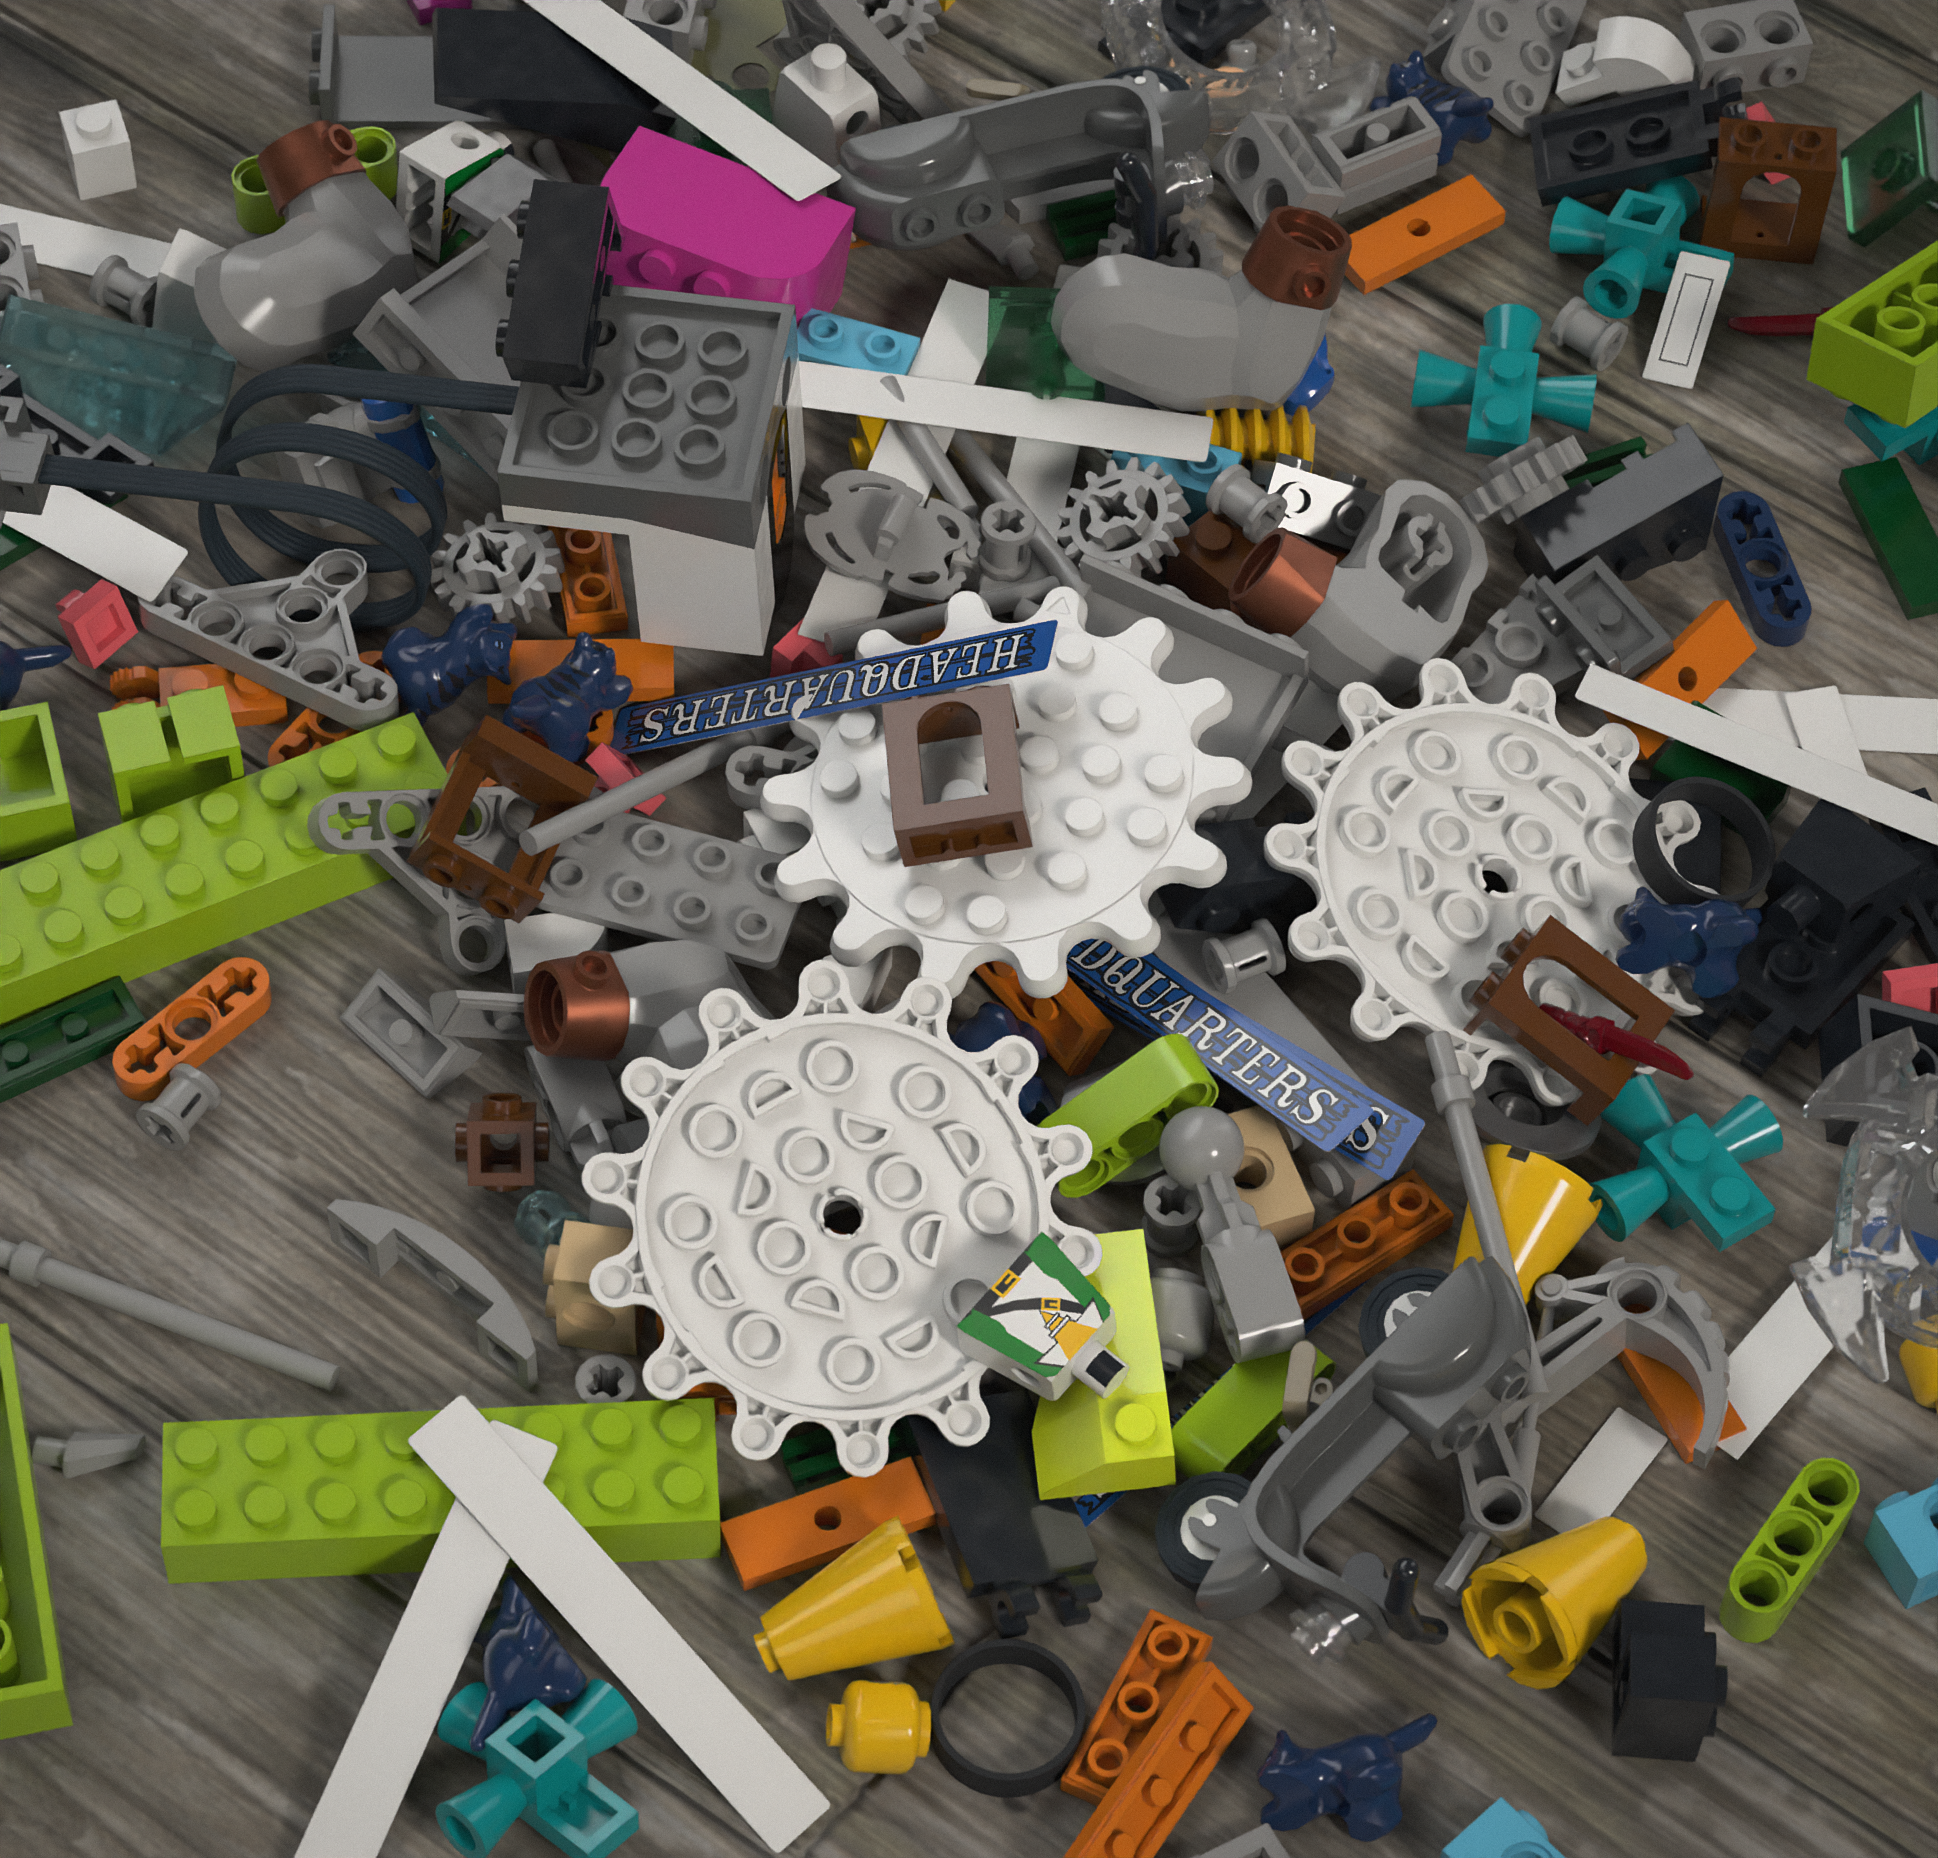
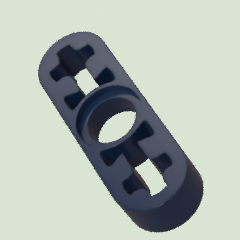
[1713,491,1812,647]

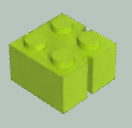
[98,685,245,824]
[0,701,78,862]

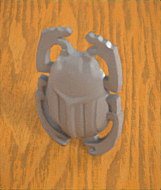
[804,469,982,604]

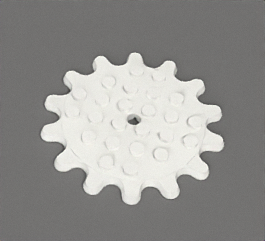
[760,587,1253,999]
[1264,658,1720,1107]
[582,960,1102,1478]

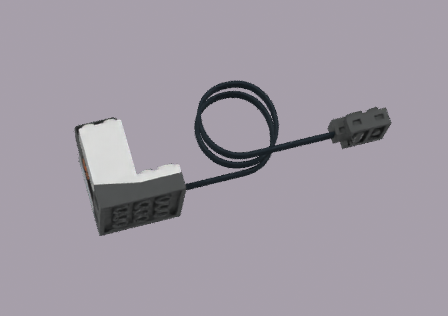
[0,285,806,656]

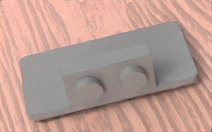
[1423,0,1587,138]
[536,812,802,970]

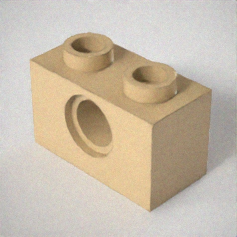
[1227,1105,1315,1252]
[543,1220,646,1356]

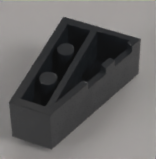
[495,179,625,389]
[1513,422,1724,585]
[1156,811,1317,940]

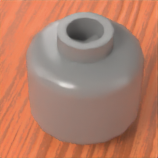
[1150,1268,1216,1372]

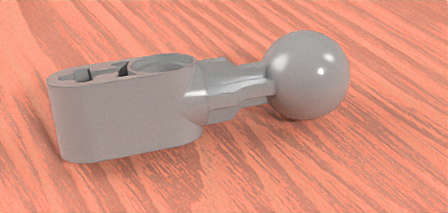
[524,1044,633,1229]
[1159,1106,1305,1363]

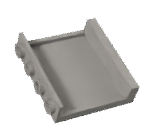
[353,214,523,483]
[1075,554,1309,825]

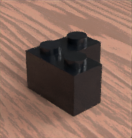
[1612,1599,1728,1762]

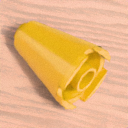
[1452,1144,1603,1306]
[753,1516,955,1681]
[1461,1516,1647,1690]

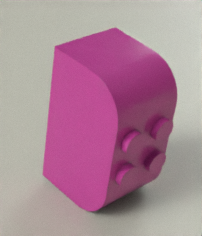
[601,126,856,329]

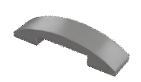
[327,1199,538,1392]

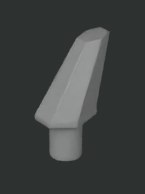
[967,224,1039,280]
[32,1432,146,1479]

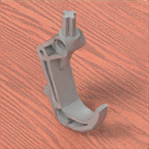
[1433,1256,1730,1607]

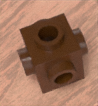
[455,1093,550,1192]

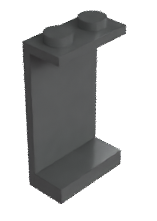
[309,4,530,130]

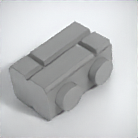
[1311,96,1442,215]

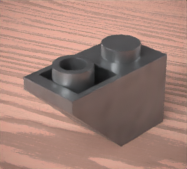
[447,154,561,239]

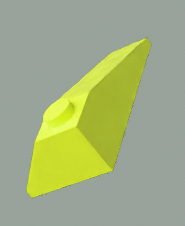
[1032,1229,1176,1500]

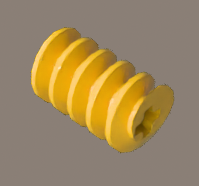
[1195,405,1316,473]

